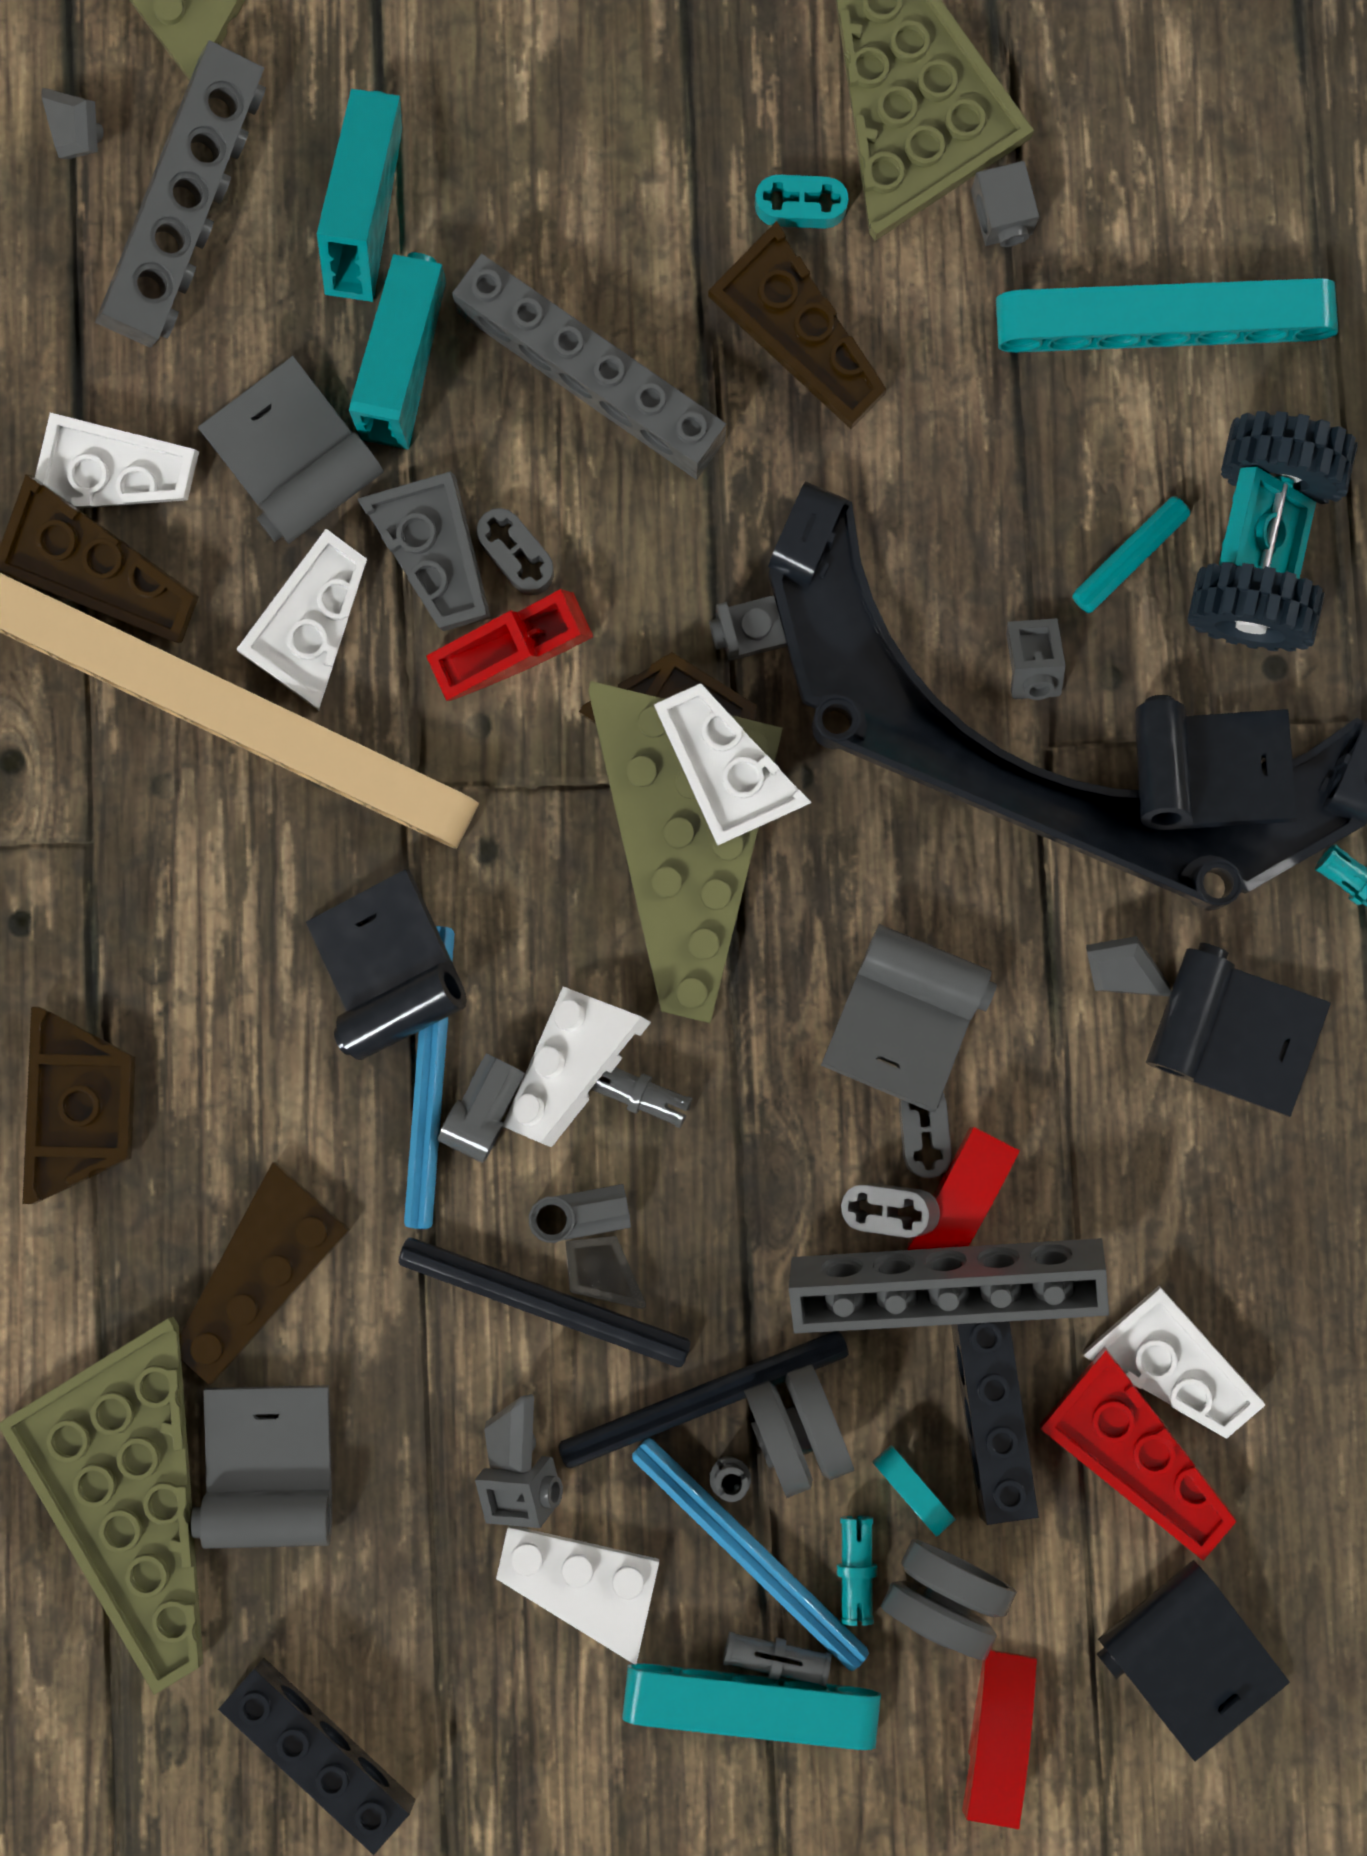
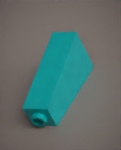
[317,89,403,302]
[349,252,446,450]

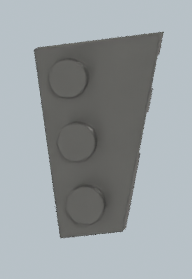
[357,471,491,631]

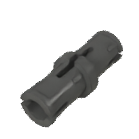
[590,1067,693,1128]
[710,1456,751,1502]
[723,1631,832,1687]

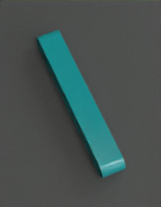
[996,278,1338,352]

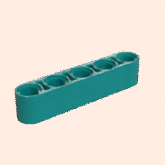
[622,1663,881,1750]

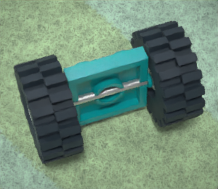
[1187,411,1358,652]

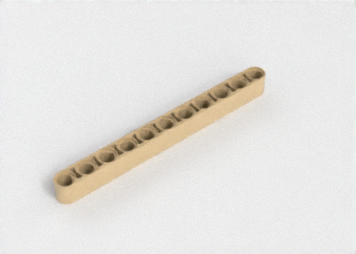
[0,573,479,849]

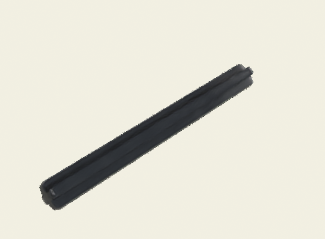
[398,1237,691,1368]
[558,1331,849,1468]

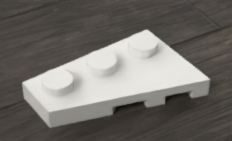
[35,413,199,509]
[237,529,367,711]
[654,683,811,846]
[503,987,651,1147]
[1082,1286,1265,1439]
[496,1526,659,1665]

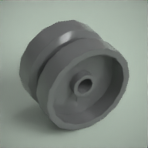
[744,1363,855,1498]
[881,1539,1017,1660]

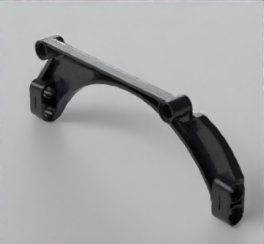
[768,481,1367,911]

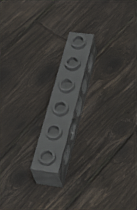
[95,40,266,348]
[452,253,727,480]
[789,1238,1109,1333]

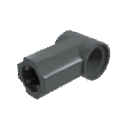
[438,1053,525,1164]
[529,1184,631,1243]

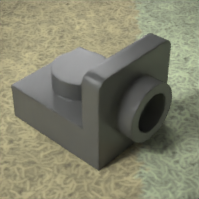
[709,595,787,662]
[1006,618,1065,700]
[475,1456,563,1528]

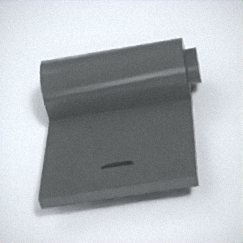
[198,356,384,544]
[821,924,997,1113]
[191,1385,332,1549]

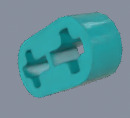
[755,175,849,229]
[872,1445,956,1537]

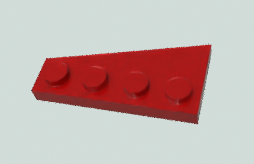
[1040,1346,1236,1561]

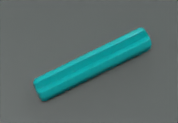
[1072,496,1191,613]

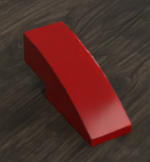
[426,589,594,701]
[905,1127,1020,1250]
[962,1649,1037,1829]

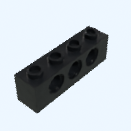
[951,1321,1039,1525]
[218,1658,416,1855]

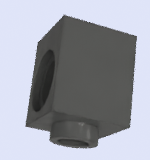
[971,161,1040,247]

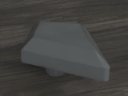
[41,88,104,159]
[1086,936,1171,996]
[484,1394,536,1473]

